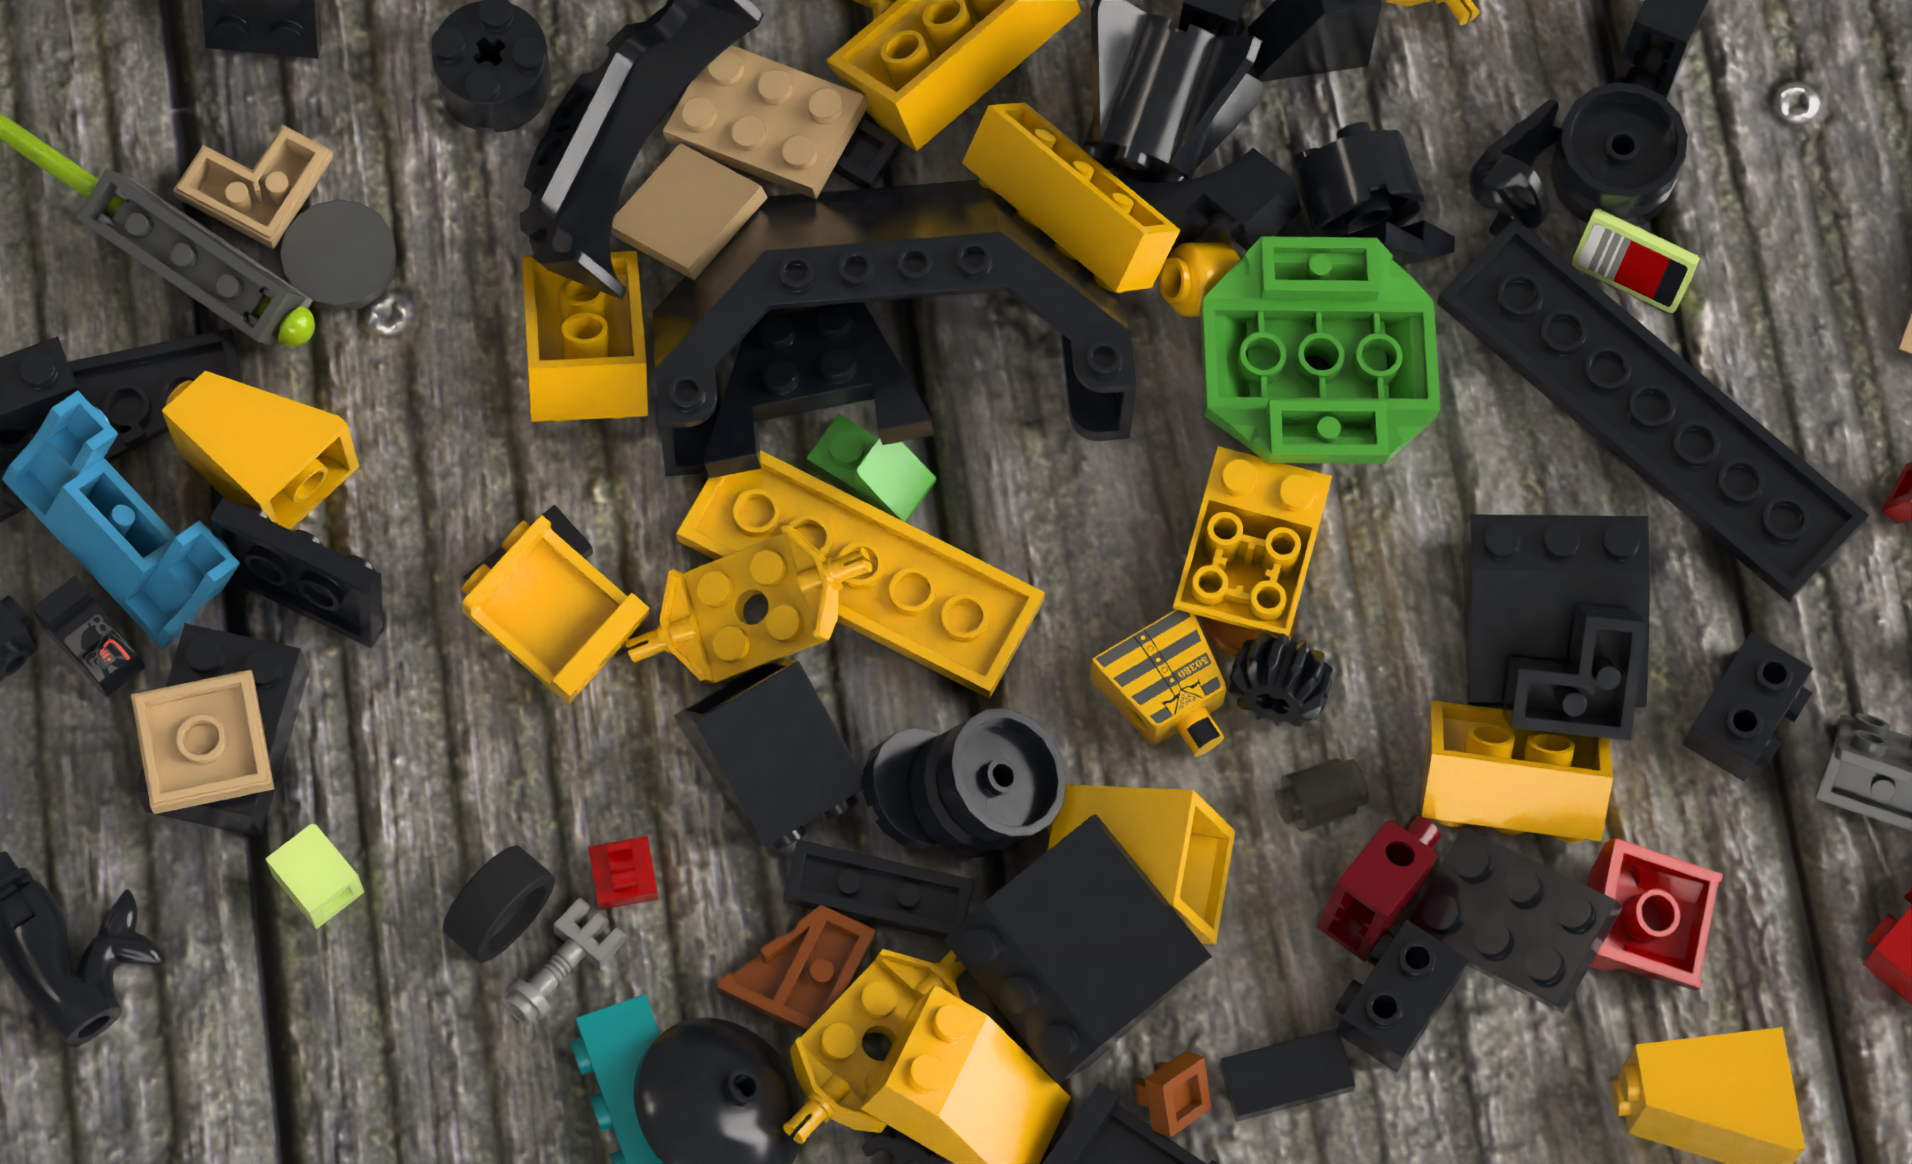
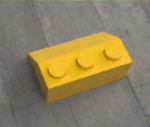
[1421,700,1613,843]

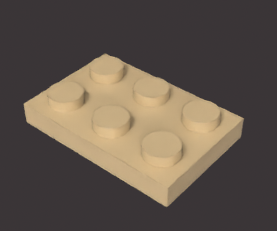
[663,45,868,199]

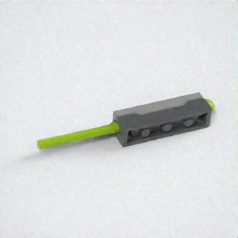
[0,113,315,349]

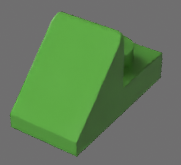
[806,413,936,523]

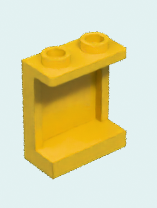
[461,515,650,706]

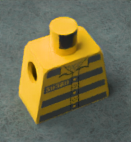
[1090,609,1227,757]

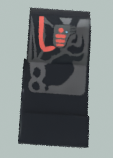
[32,575,145,697]

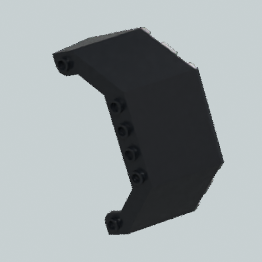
[653,180,1137,476]

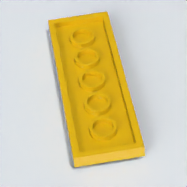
[676,450,1045,699]

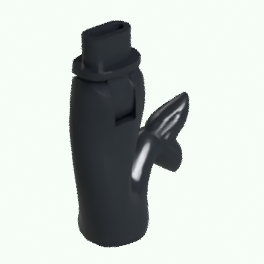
[0,851,163,1047]

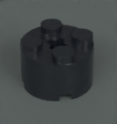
[432,0,551,132]
[1291,122,1424,237]

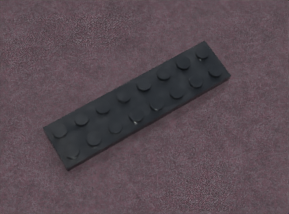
[1437,218,1869,603]

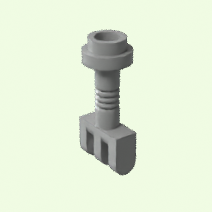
[503,898,627,1025]

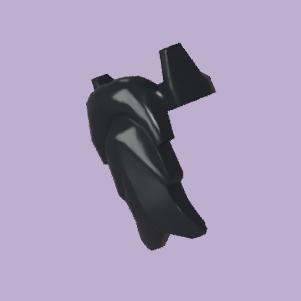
[1468,99,1561,236]

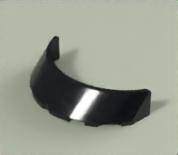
[520,0,764,300]

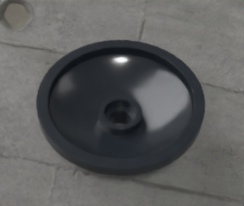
[634,1018,805,1164]

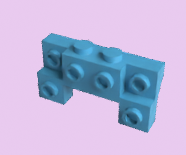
[2,391,240,650]

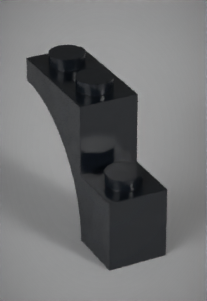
[1111,148,1302,259]

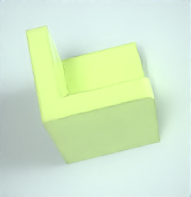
[265,824,364,929]

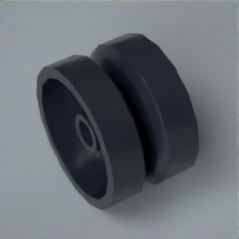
[1551,82,1688,226]
[909,708,1067,858]

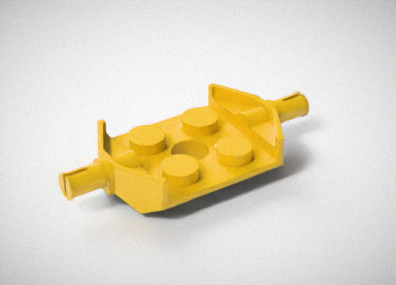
[626,525,872,686]
[783,949,967,1144]

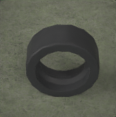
[442,845,555,963]

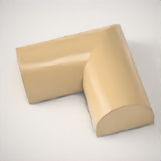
[173,125,333,250]

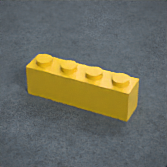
[962,102,1180,293]

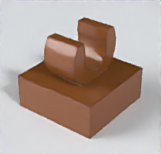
[1133,1050,1212,1138]

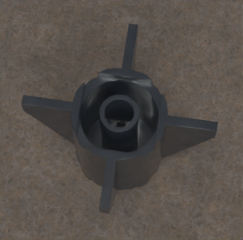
[1082,0,1265,183]

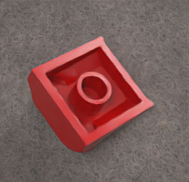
[1587,838,1723,990]

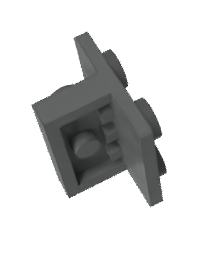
[1816,713,1912,831]

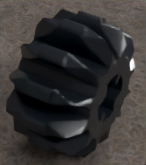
[1229,633,1333,727]

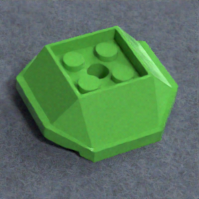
[1200,236,1441,464]

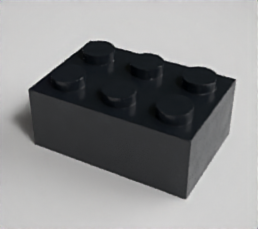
[135,623,309,838]

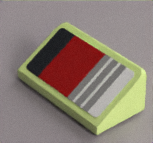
[1572,209,1700,313]

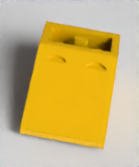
[1173,446,1332,638]

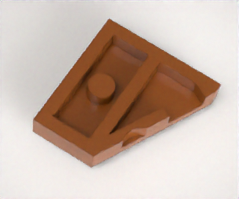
[717,905,876,1034]

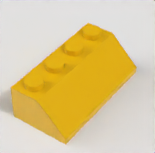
[826,0,1082,151]

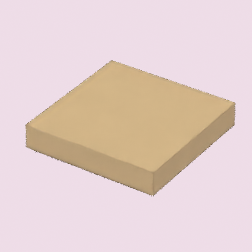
[611,143,768,280]
[131,670,274,814]

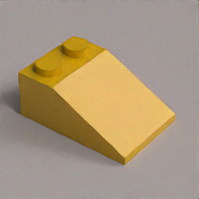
[522,251,648,422]
[861,984,1071,1164]

